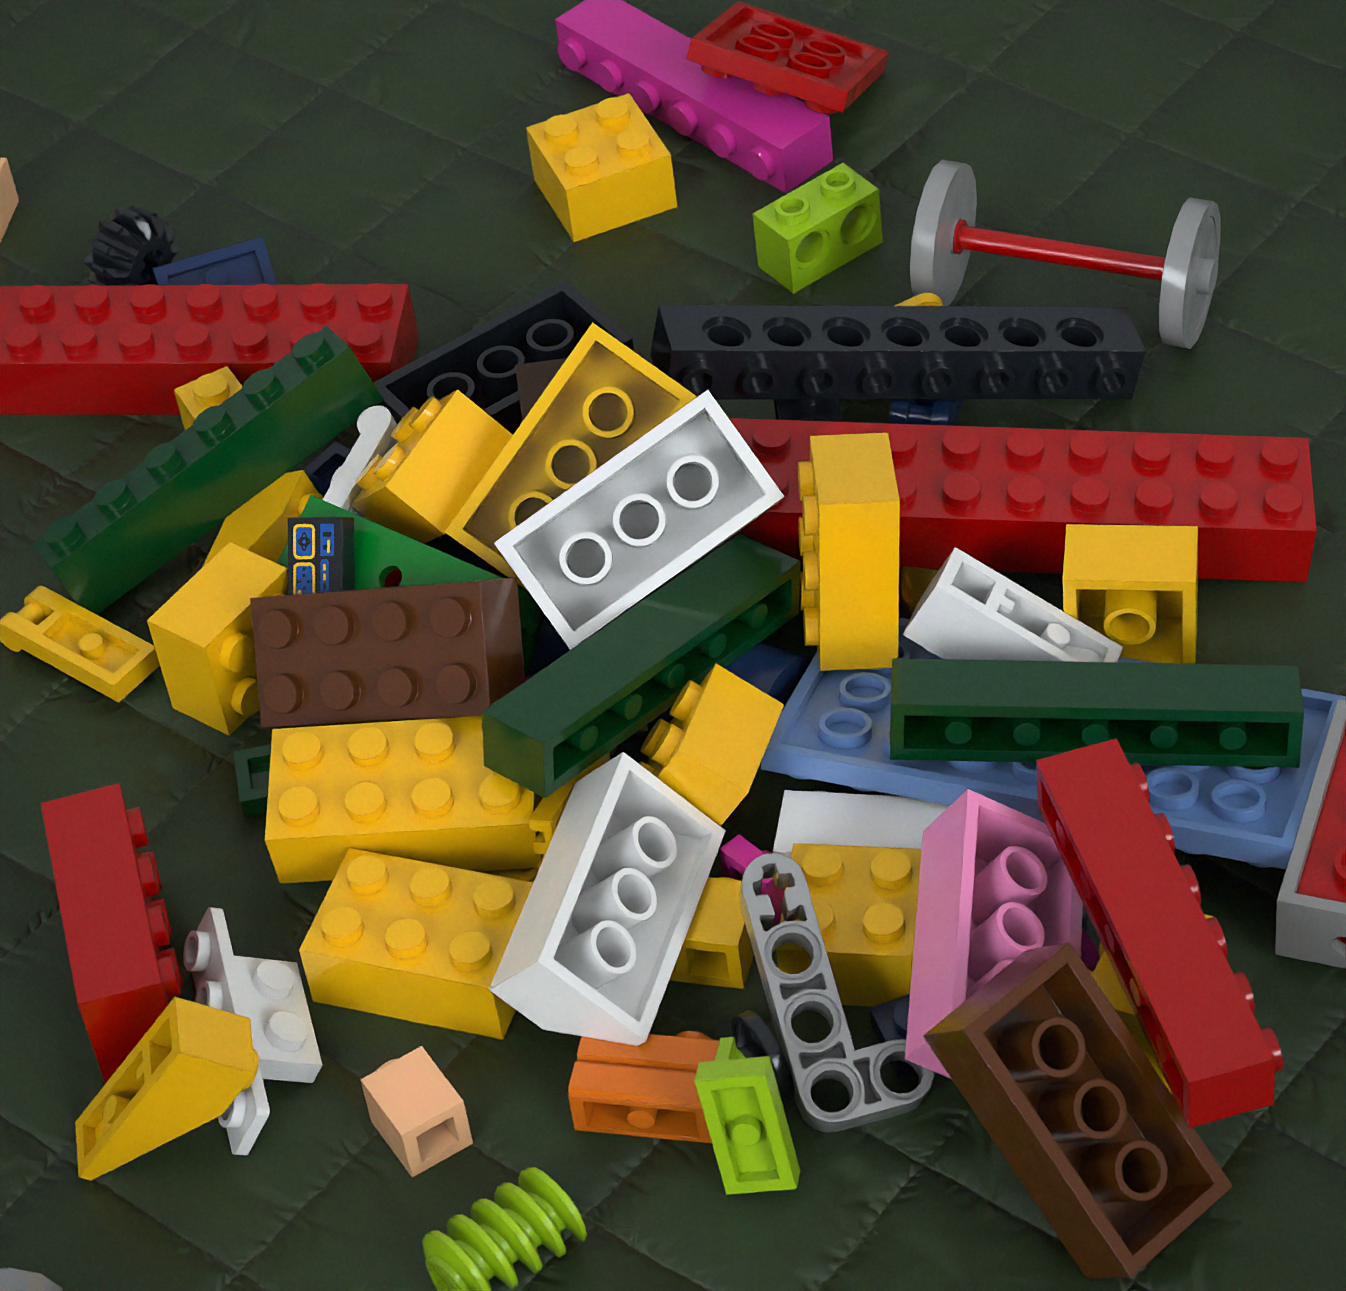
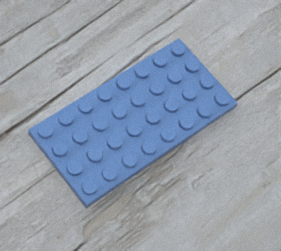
[761,618,1346,869]

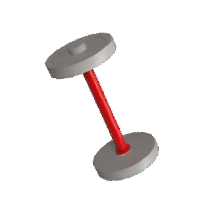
[910,160,1221,349]

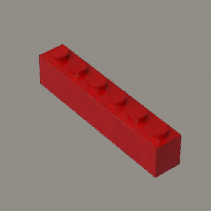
[1036,738,1283,1129]

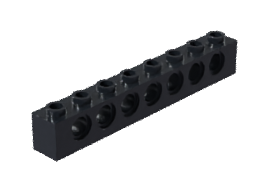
[650,305,1146,400]

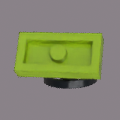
[694,1010,800,1195]

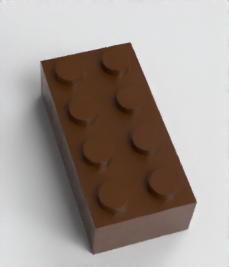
[250,577,525,728]
[923,942,1233,1278]

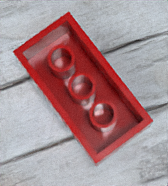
[41,783,185,1084]

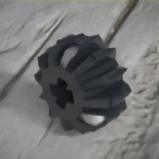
[83,205,180,286]

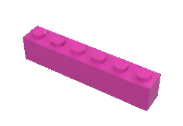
[555,0,833,193]

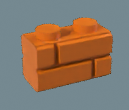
[568,1031,719,1144]

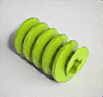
[422,1167,587,1291]

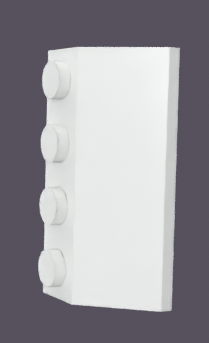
[489,752,725,1046]

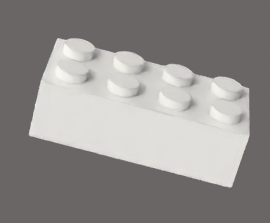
[494,390,785,650]

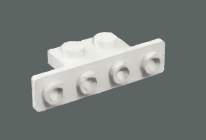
[183,907,322,1156]

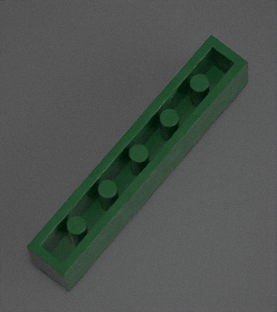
[32,325,384,615]
[482,533,800,798]
[890,658,1304,768]

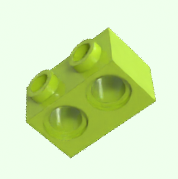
[753,163,883,294]

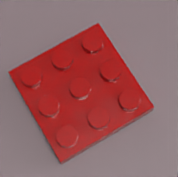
[686,1,890,114]

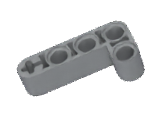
[740,853,934,1133]

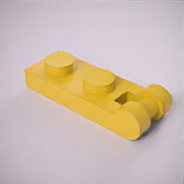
[0,586,160,703]

